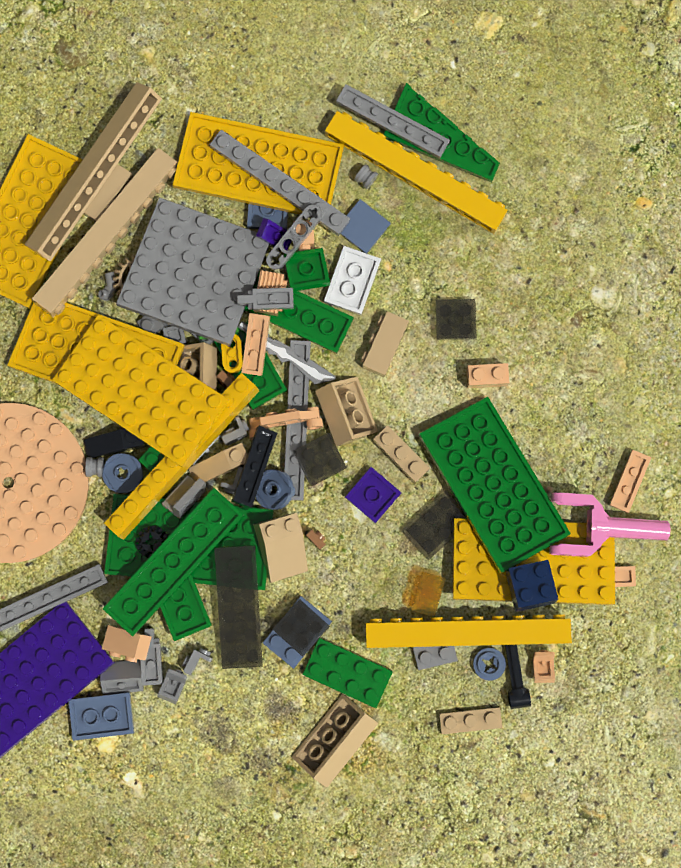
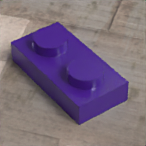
[256,218,292,252]

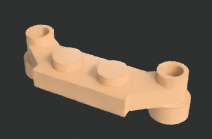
[248,407,323,440]

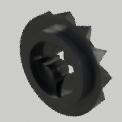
[136,526,168,558]

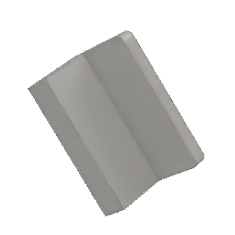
[162,476,206,519]
[100,660,144,695]

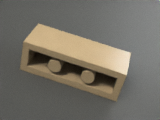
[83,164,133,222]
[361,311,409,377]
[373,425,430,484]

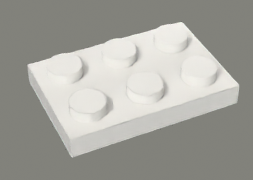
[324,246,381,315]

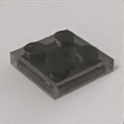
[435,299,477,340]
[293,433,347,486]
[273,599,330,657]

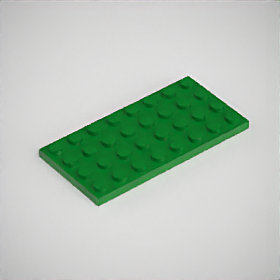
[418,397,571,574]
[104,494,274,590]

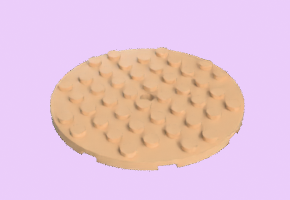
[0,403,89,563]

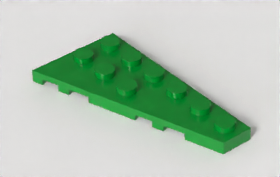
[384,83,500,183]

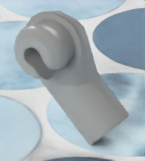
[98,272,117,301]

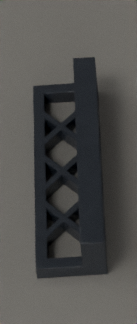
[231,425,277,510]

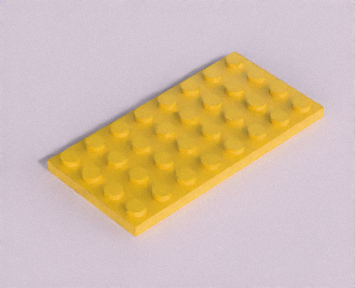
[173,112,344,215]
[0,134,83,309]
[7,302,185,385]
[52,315,230,468]
[452,518,615,605]

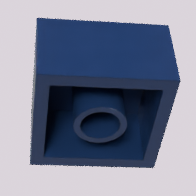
[505,560,559,612]

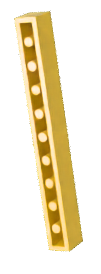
[325,111,508,234]
[104,373,259,540]
[366,615,572,648]

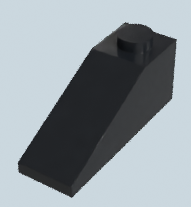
[84,429,146,458]

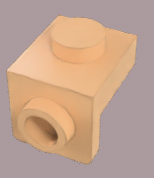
[532,650,555,683]

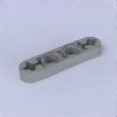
[266,205,323,269]

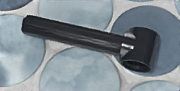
[505,645,531,709]

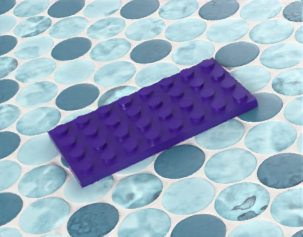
[0,602,115,758]

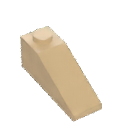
[189,443,247,482]

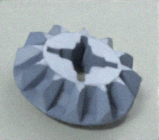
[473,648,506,681]

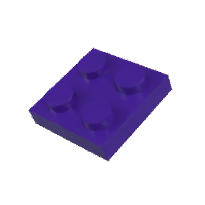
[345,467,401,524]

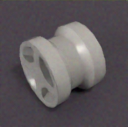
[354,164,379,190]
[85,457,104,477]

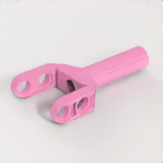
[549,493,671,557]

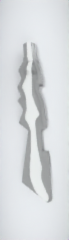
[238,321,336,384]

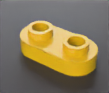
[221,334,243,374]

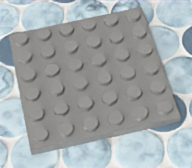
[116,197,270,347]

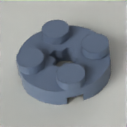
[102,453,143,494]
[256,470,295,510]

